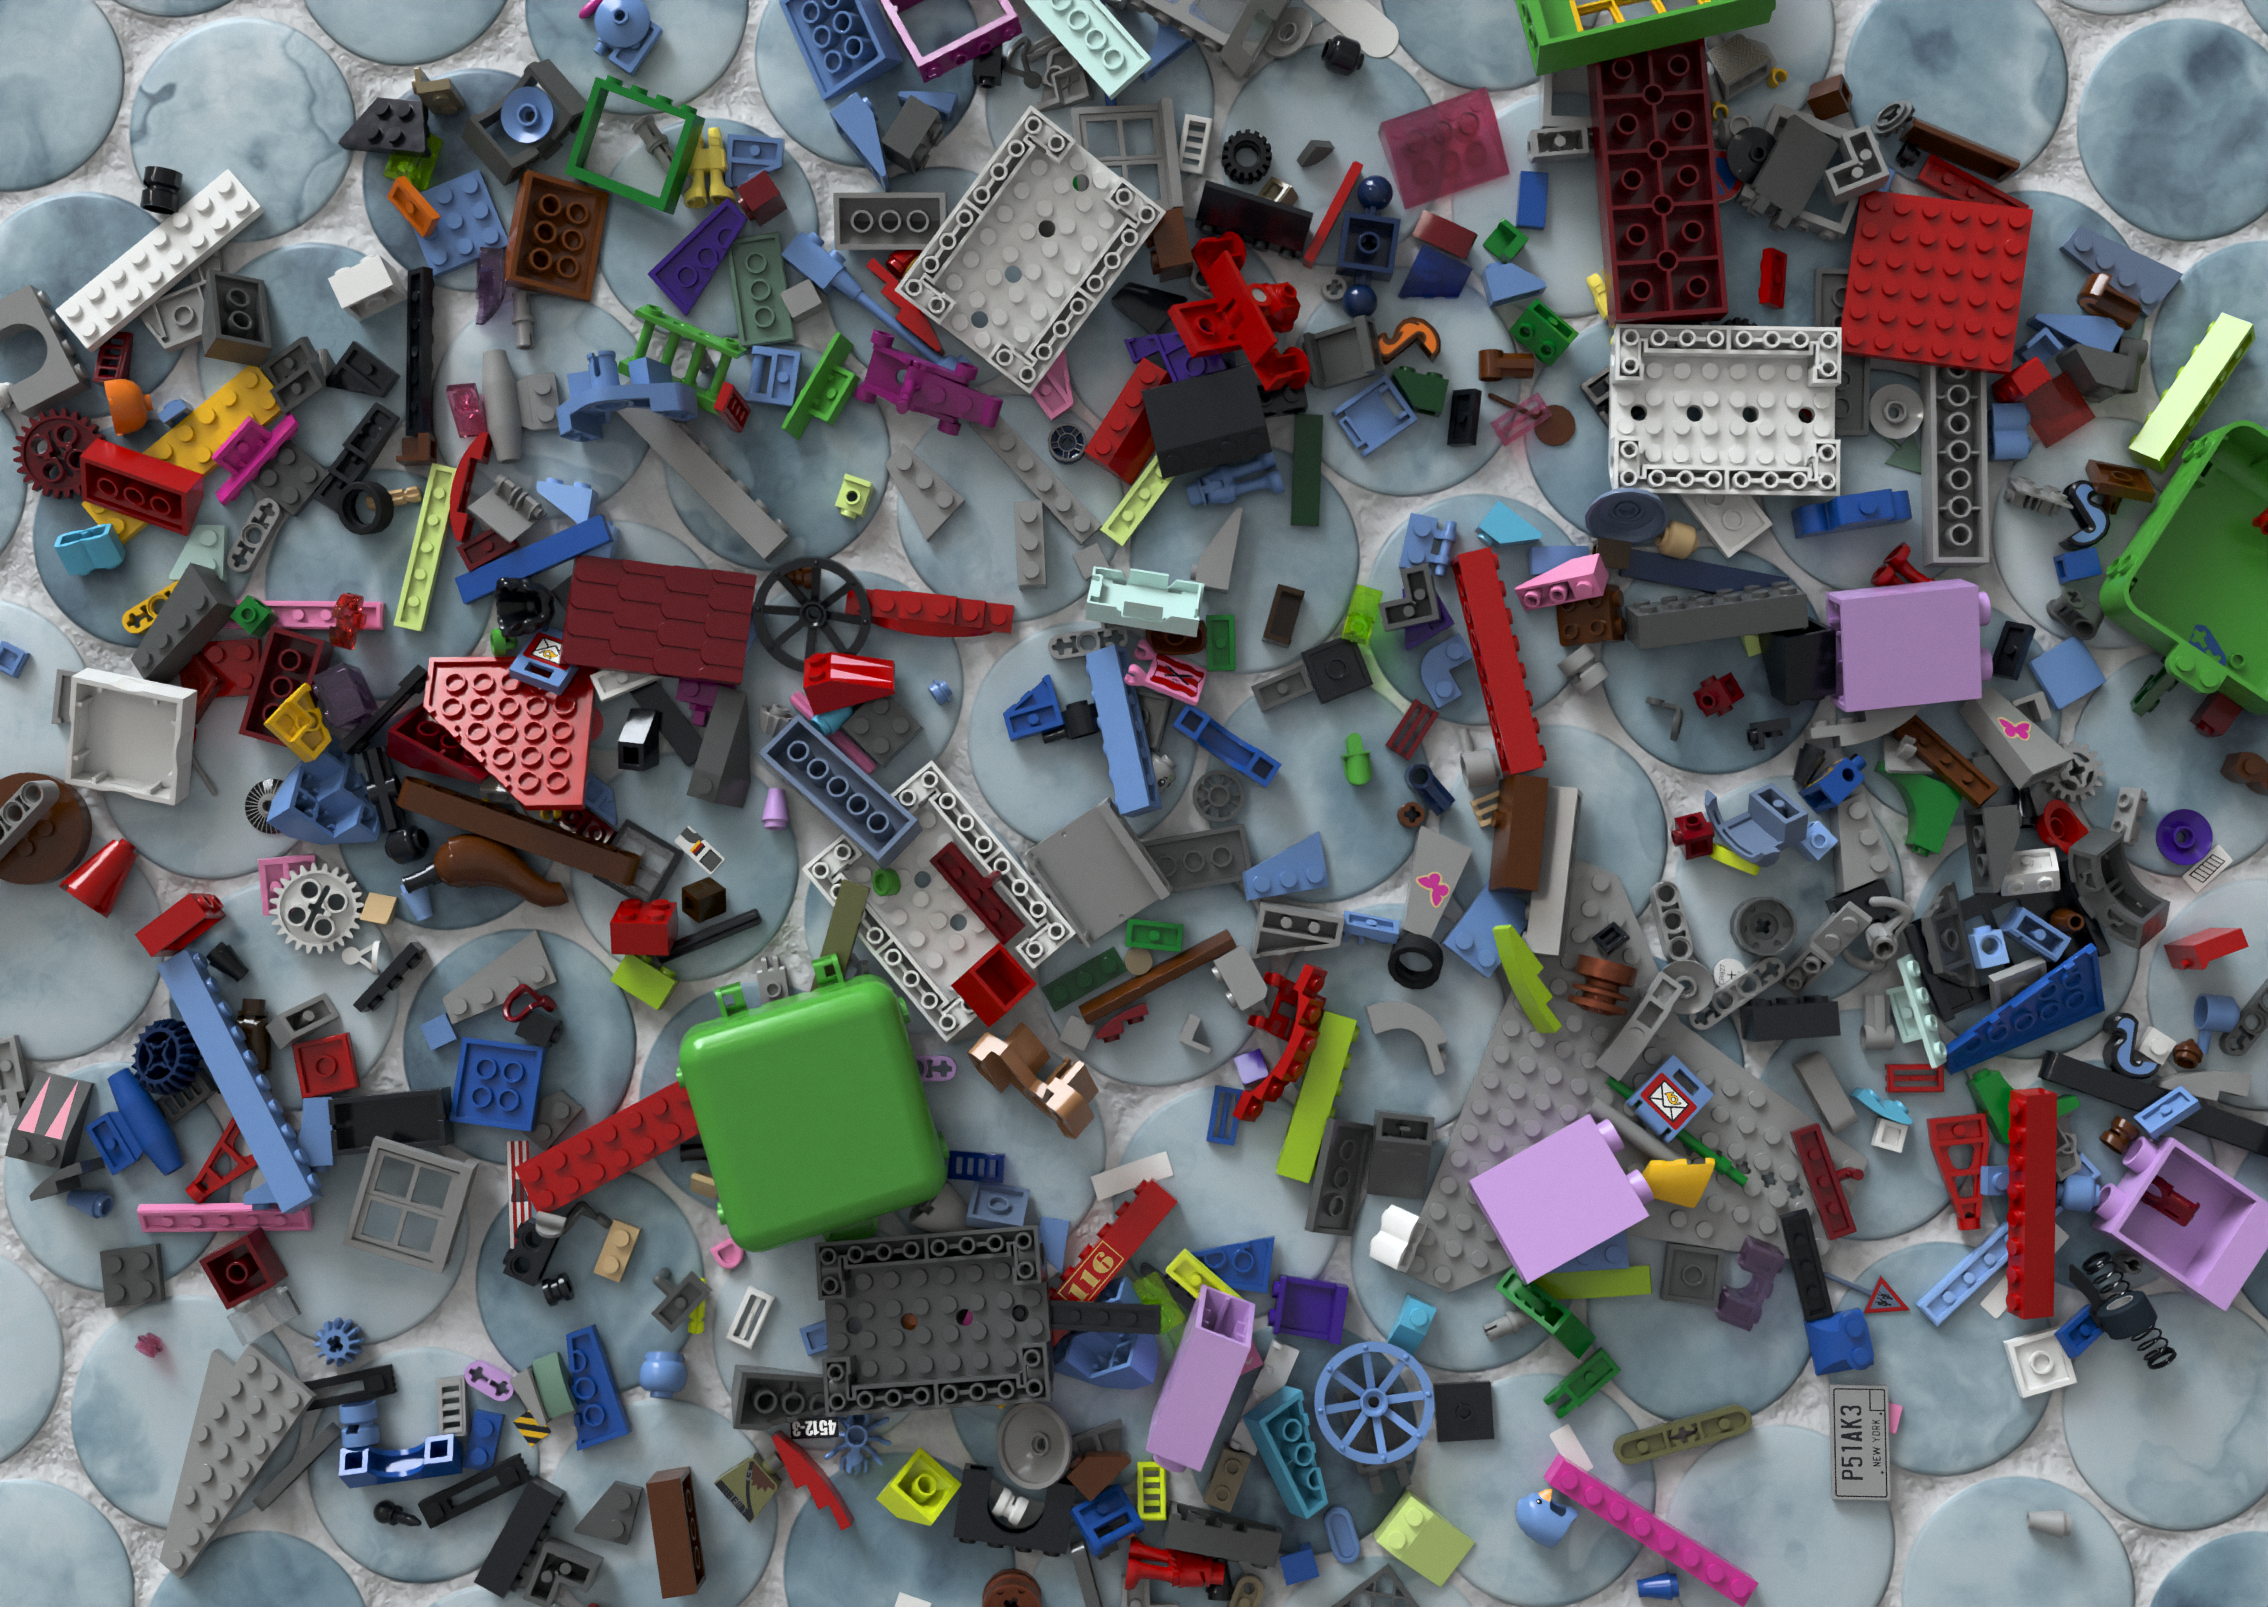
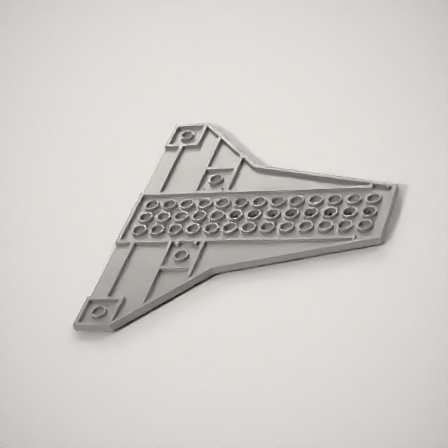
[1397,858,1868,1292]

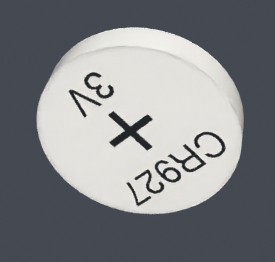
[1713,958,1746,987]

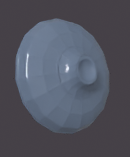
[1585,487,1669,545]

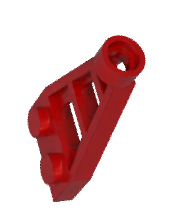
[1926,1113,1989,1230]
[185,1117,297,1203]

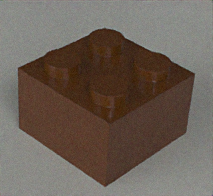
[1145,207,1193,283]

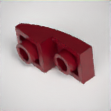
[1412,210,1478,260]
[553,808,618,845]
[1096,1002,1149,1043]

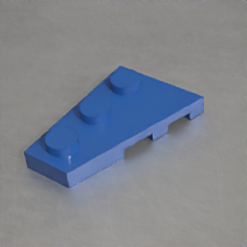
[1190,1236,1275,1293]

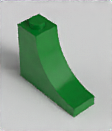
[1874,760,1962,858]
[1965,1068,2081,1145]
[1495,1266,1596,1360]

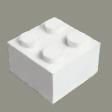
[328,255,407,322]

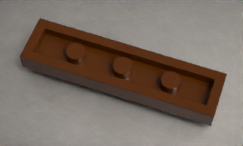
[1892,715,1999,809]

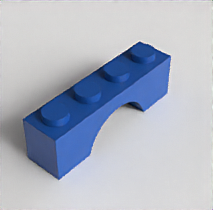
[1172,703,1282,790]
[339,1434,463,1489]

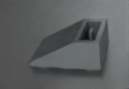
[1367,1109,1435,1200]

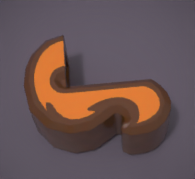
[2076,272,2142,331]
[1378,317,1441,365]

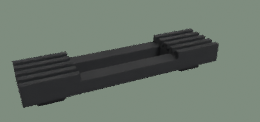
[338,665,427,756]
[302,1364,397,1412]
[418,1453,533,1529]

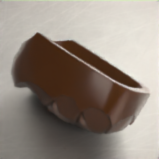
[1145,620,1206,655]

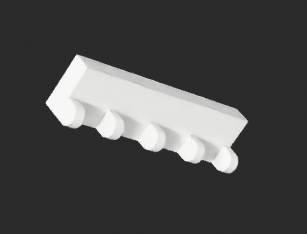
[1229,1338,1299,1456]

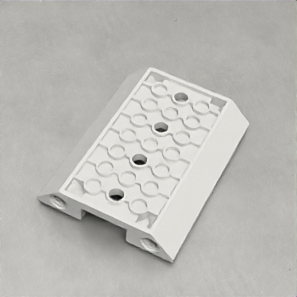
[895,105,1166,394]
[1608,324,1842,497]
[802,760,1076,1042]

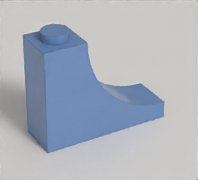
[1139,0,1210,82]

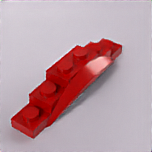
[845,589,1014,637]
[1232,963,1328,1122]

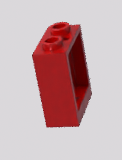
[135,893,226,957]

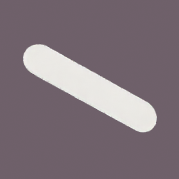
[1303,0,1399,58]

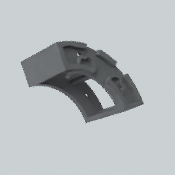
[461,59,587,186]
[2068,826,2171,950]

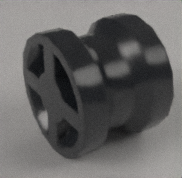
[542,1272,574,1307]

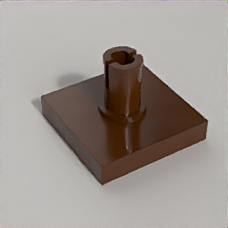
[2085,459,2156,515]

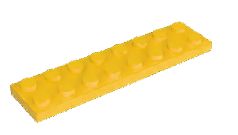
[81,365,283,545]

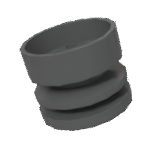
[1730,897,1797,956]

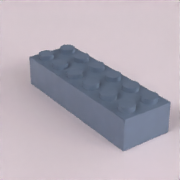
[759,714,923,870]

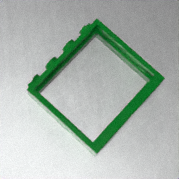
[564,75,706,215]

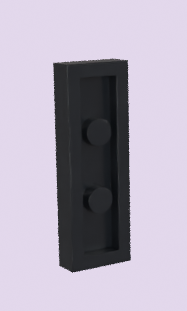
[353,942,426,1012]

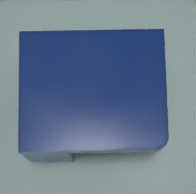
[2053,547,2102,584]
[1279,1542,1319,1586]

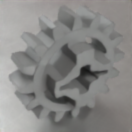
[2041,741,2105,803]

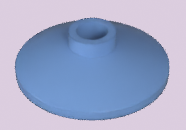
[595,0,651,48]
[501,86,555,143]

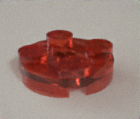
[329,592,367,650]

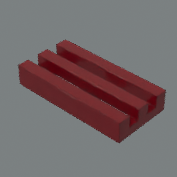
[1385,698,1439,761]

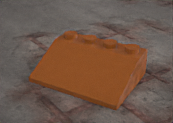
[500,170,609,302]

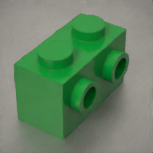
[1509,298,1579,367]

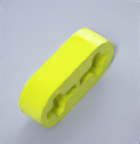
[1708,842,1761,876]

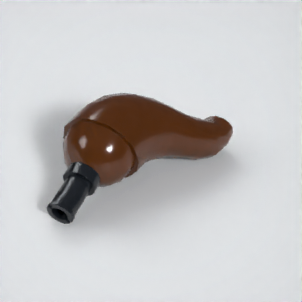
[402,834,569,908]

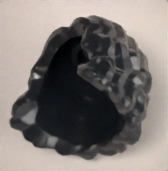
[495,577,555,638]

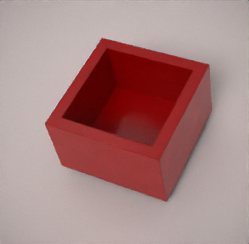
[610,898,678,956]
[951,942,1037,1028]

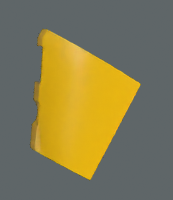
[263,683,332,763]
[1642,1158,1715,1208]

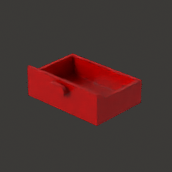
[2164,928,2249,970]

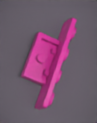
[212,413,299,506]

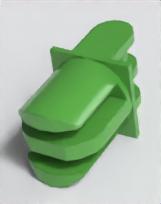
[1341,733,1372,786]

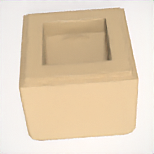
[360,892,398,925]
[690,1170,718,1199]

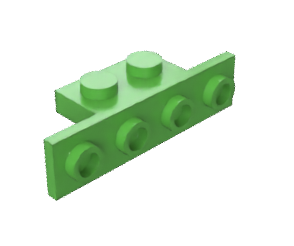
[781,332,860,440]

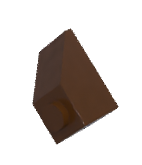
[1067,1451,1132,1502]

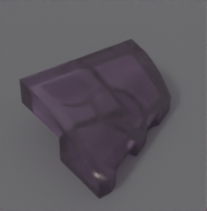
[476,247,506,325]

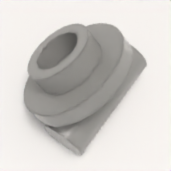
[535,1211,567,1238]

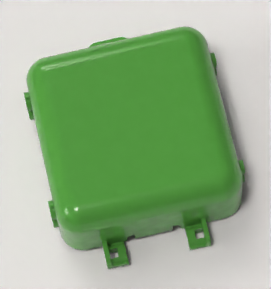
[2099,420,2268,716]
[676,953,950,1253]

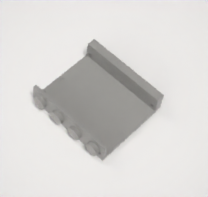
[1023,796,1173,949]

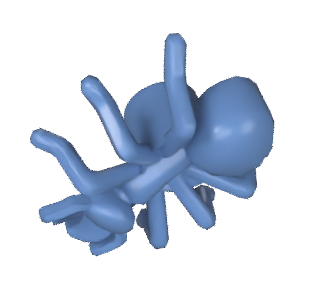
[822,1414,891,1475]

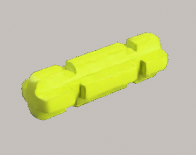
[688,1277,706,1334]

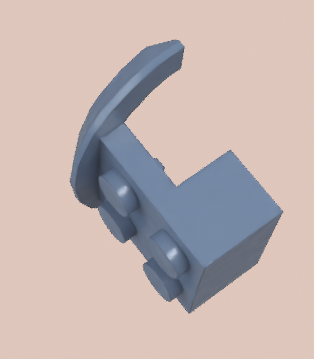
[1704,783,1809,867]

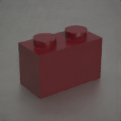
[736,170,787,227]

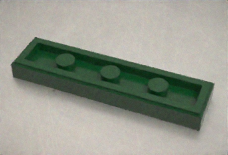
[1291,414,1323,527]

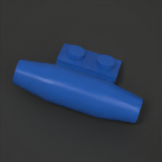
[84,1068,186,1176]

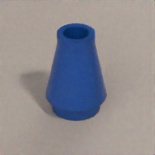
[1637,1571,1680,1601]

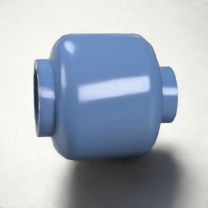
[2056,1174,2100,1213]

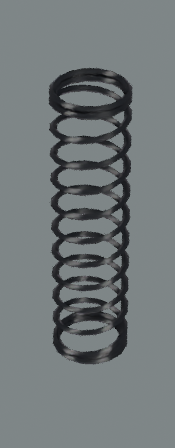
[2082,1251,2177,1370]

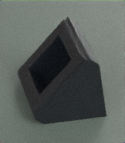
[1592,921,1630,958]

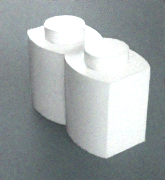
[1369,1204,1428,1273]

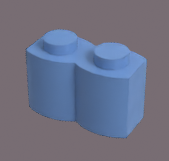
[1987,402,2032,462]

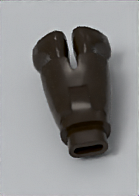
[217,998,272,1095]

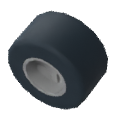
[2097,1291,2158,1340]

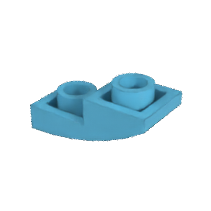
[1849,1087,1913,1125]

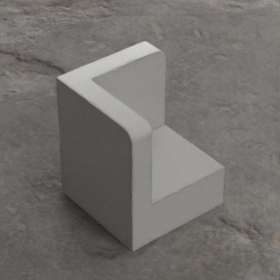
[780,279,825,324]
[2009,691,2052,723]

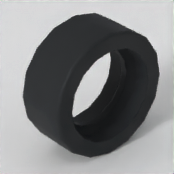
[337,481,394,535]
[1388,934,1444,989]

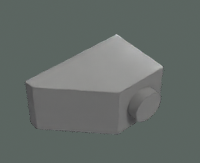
[266,993,339,1051]

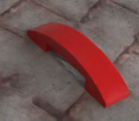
[450,432,493,544]

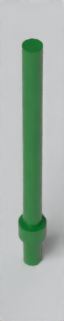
[1605,1076,1748,1187]

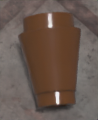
[2050,908,2084,935]

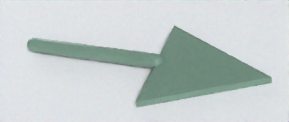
[1869,422,1921,474]

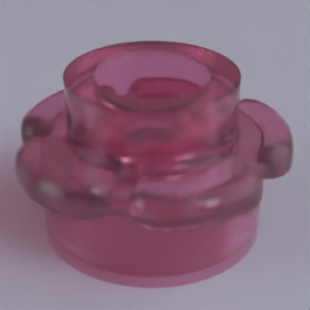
[135,1333,163,1358]

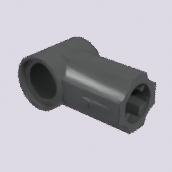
[2112,336,2149,394]

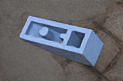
[2025,313,2124,352]

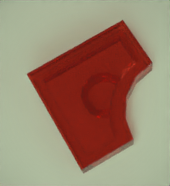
[179,651,225,725]

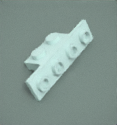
[1886,953,1947,1068]

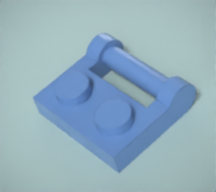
[744,346,802,408]

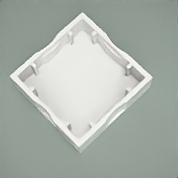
[65,668,197,806]

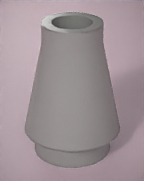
[2026,1509,2072,1539]

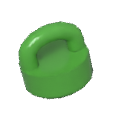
[490,628,518,657]
[872,868,901,896]

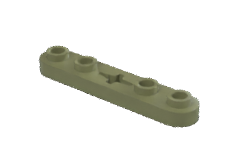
[1613,1404,1752,1465]

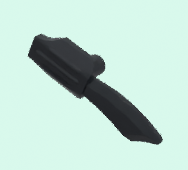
[2069,1264,2108,1333]

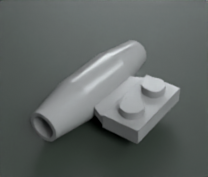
[482,349,559,464]

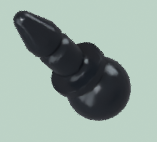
[373,1500,422,1527]

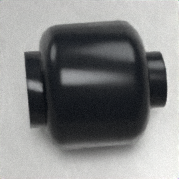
[1321,35,1364,76]
[385,824,430,865]

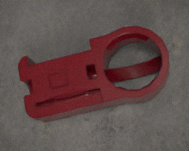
[2140,1175,2200,1227]

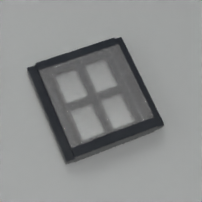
[592,819,685,902]

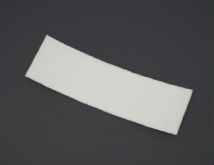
[1091,1151,1174,1201]

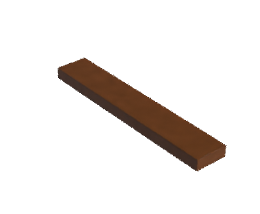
[1078,929,1237,1024]

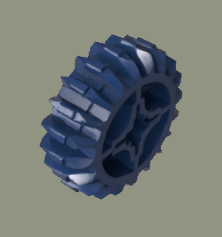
[131,1018,204,1095]

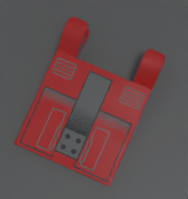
[1248,972,1327,1042]

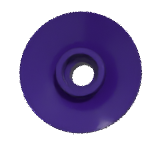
[2156,809,2213,865]

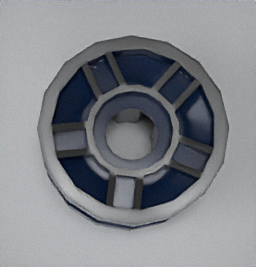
[1048,423,1087,465]

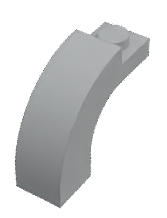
[1364,1001,1448,1075]

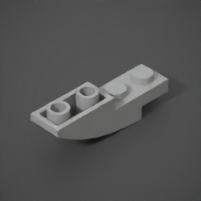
[1803,705,1921,749]
[1777,901,1872,997]
[1595,971,1685,1082]

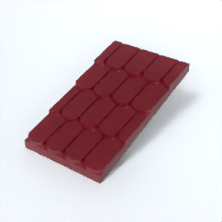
[558,555,757,685]

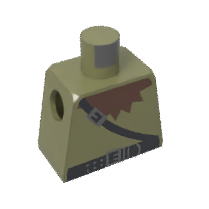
[714,1451,784,1523]

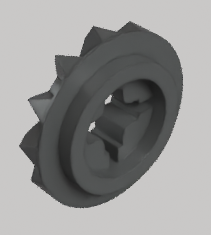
[1872,100,1915,138]

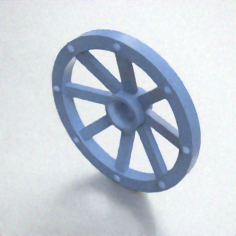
[1314,1341,1435,1465]

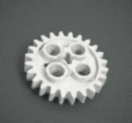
[269,863,365,954]

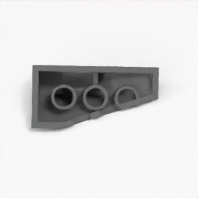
[731,1365,825,1431]

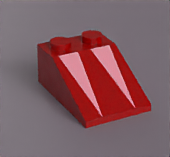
[803,652,895,716]

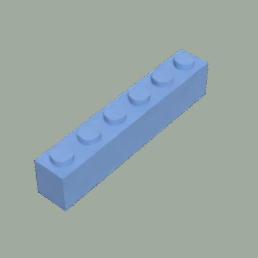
[1085,644,1162,818]

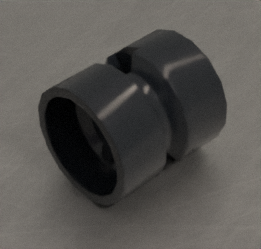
[140,166,183,215]

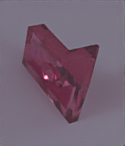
[446,383,488,438]

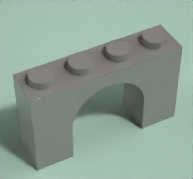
[0,285,90,418]

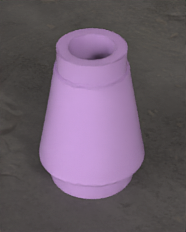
[762,788,790,831]

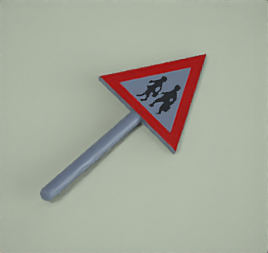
[1823,1272,1910,1314]

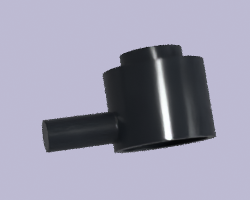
[1042,700,1101,744]

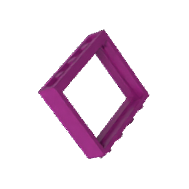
[879,0,1023,84]

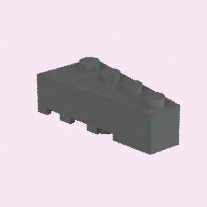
[131,563,238,684]

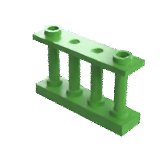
[618,304,747,416]

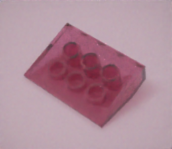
[1378,87,1509,210]

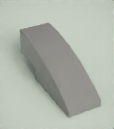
[2151,1070,2252,1101]

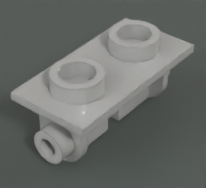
[2110,787,2149,847]

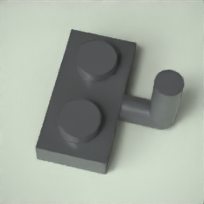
[651,1267,712,1333]

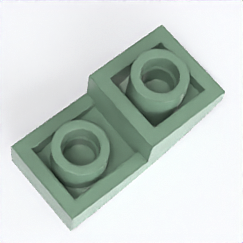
[532,1351,578,1419]

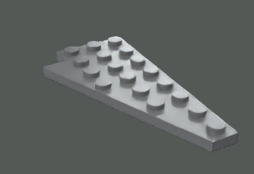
[159,1343,317,1579]

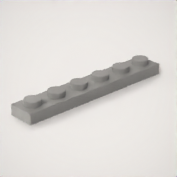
[968,415,1102,545]

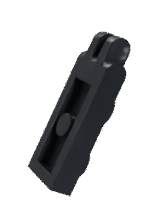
[1140,1262,1196,1312]

